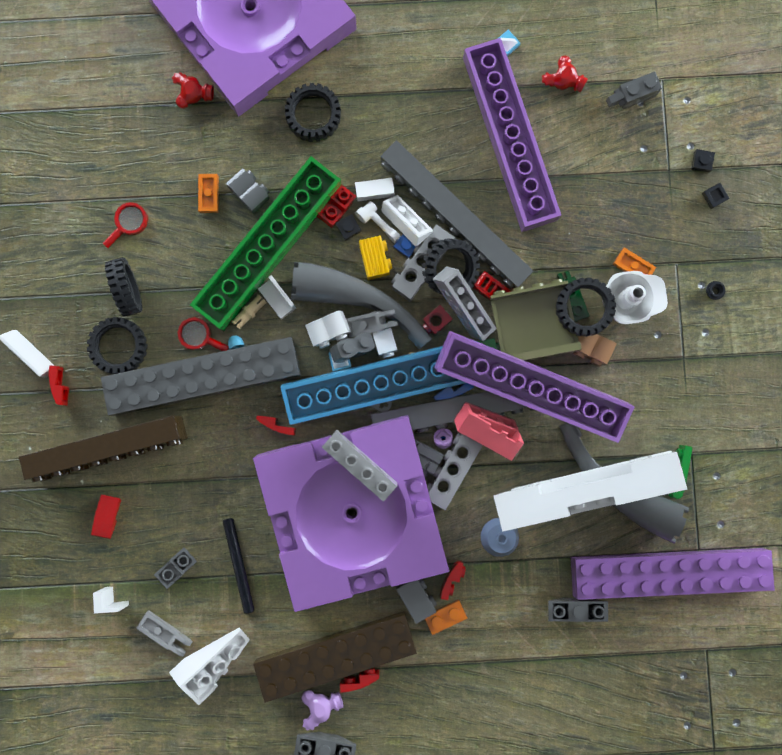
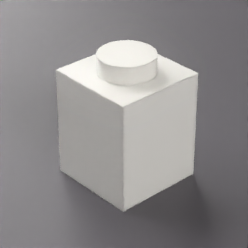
[372,328,397,359]

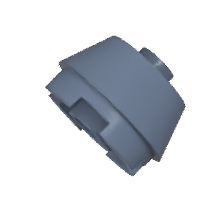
[481,518,519,557]

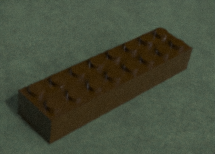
[19,415,188,482]
[253,611,417,703]

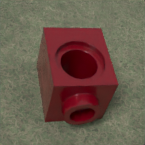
[422,305,453,336]

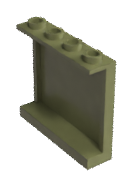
[490,279,582,361]

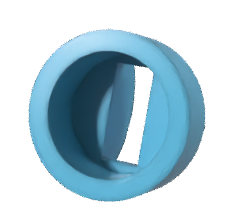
[228,335,245,350]

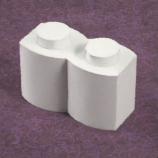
[305,310,351,349]

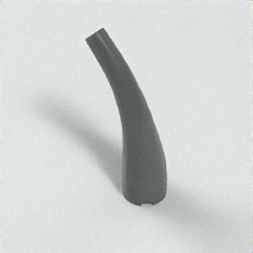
[291,262,432,350]
[559,423,689,543]

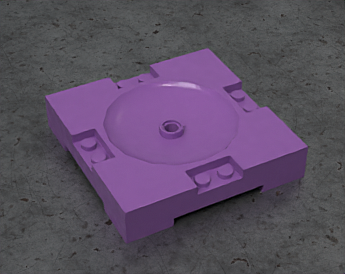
[149,0,356,117]
[253,415,449,612]

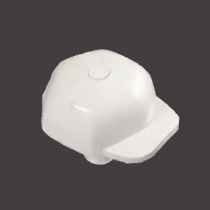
[602,271,668,324]

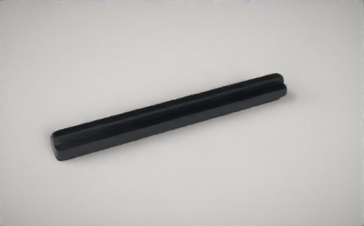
[223,518,255,614]

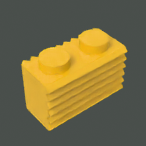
[359,236,392,280]

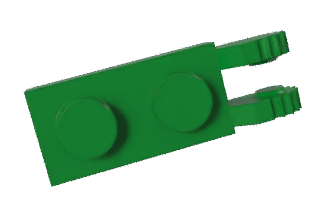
[668,445,693,499]

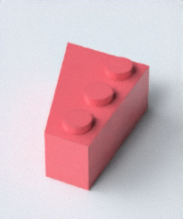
[454,402,524,461]

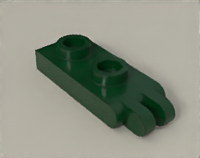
[557,271,590,322]

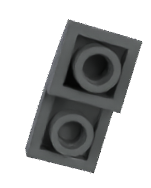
[154,548,197,589]

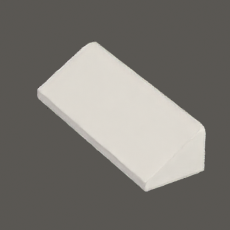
[381,195,433,246]
[0,330,54,378]

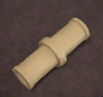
[231,295,267,330]

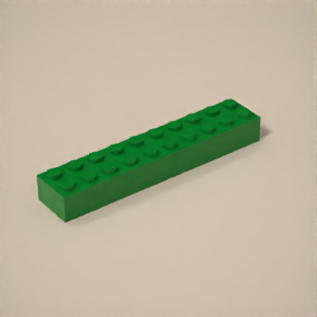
[190,156,342,332]

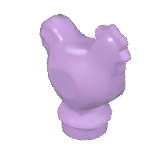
[301,690,344,730]

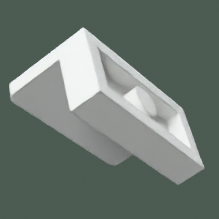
[258,275,296,320]
[93,587,129,614]

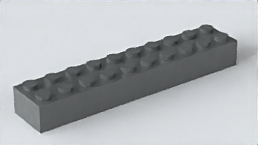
[101,337,301,416]

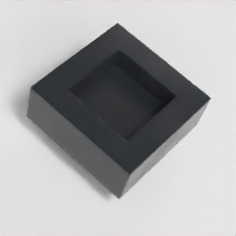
[691,149,715,173]
[702,183,730,209]
[336,214,361,241]

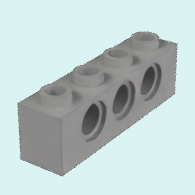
[391,224,455,302]
[433,267,497,341]
[322,430,397,502]
[427,433,483,510]

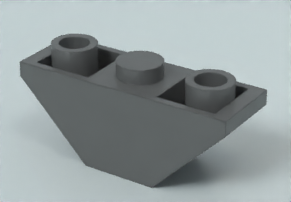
[548,598,608,622]
[294,732,356,755]

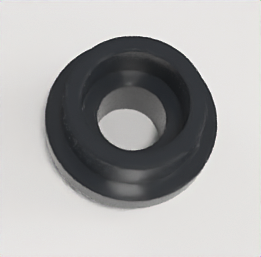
[706,281,726,300]

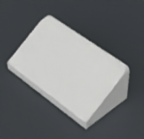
[355,178,395,201]

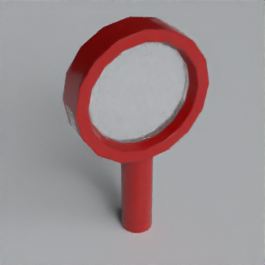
[103,202,148,248]
[177,317,229,351]

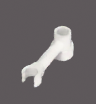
[355,201,400,243]

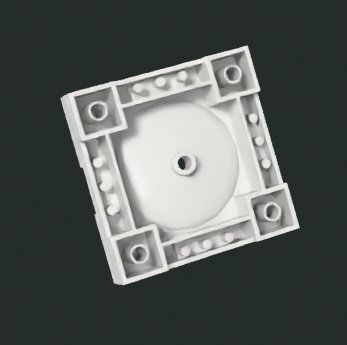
[494,451,687,532]

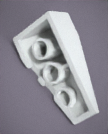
[169,628,250,705]

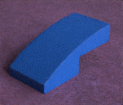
[433,383,474,400]

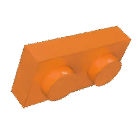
[198,174,219,213]
[612,247,656,275]
[425,599,468,635]

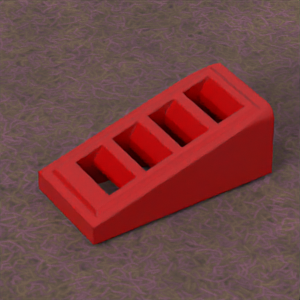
[473,271,512,301]

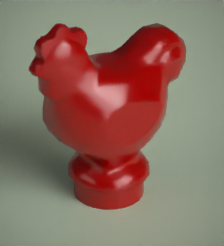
[542,55,588,93]
[172,72,214,109]

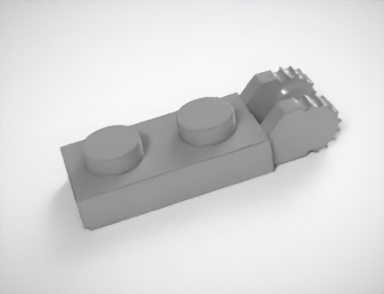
[346,309,398,337]
[136,610,193,657]

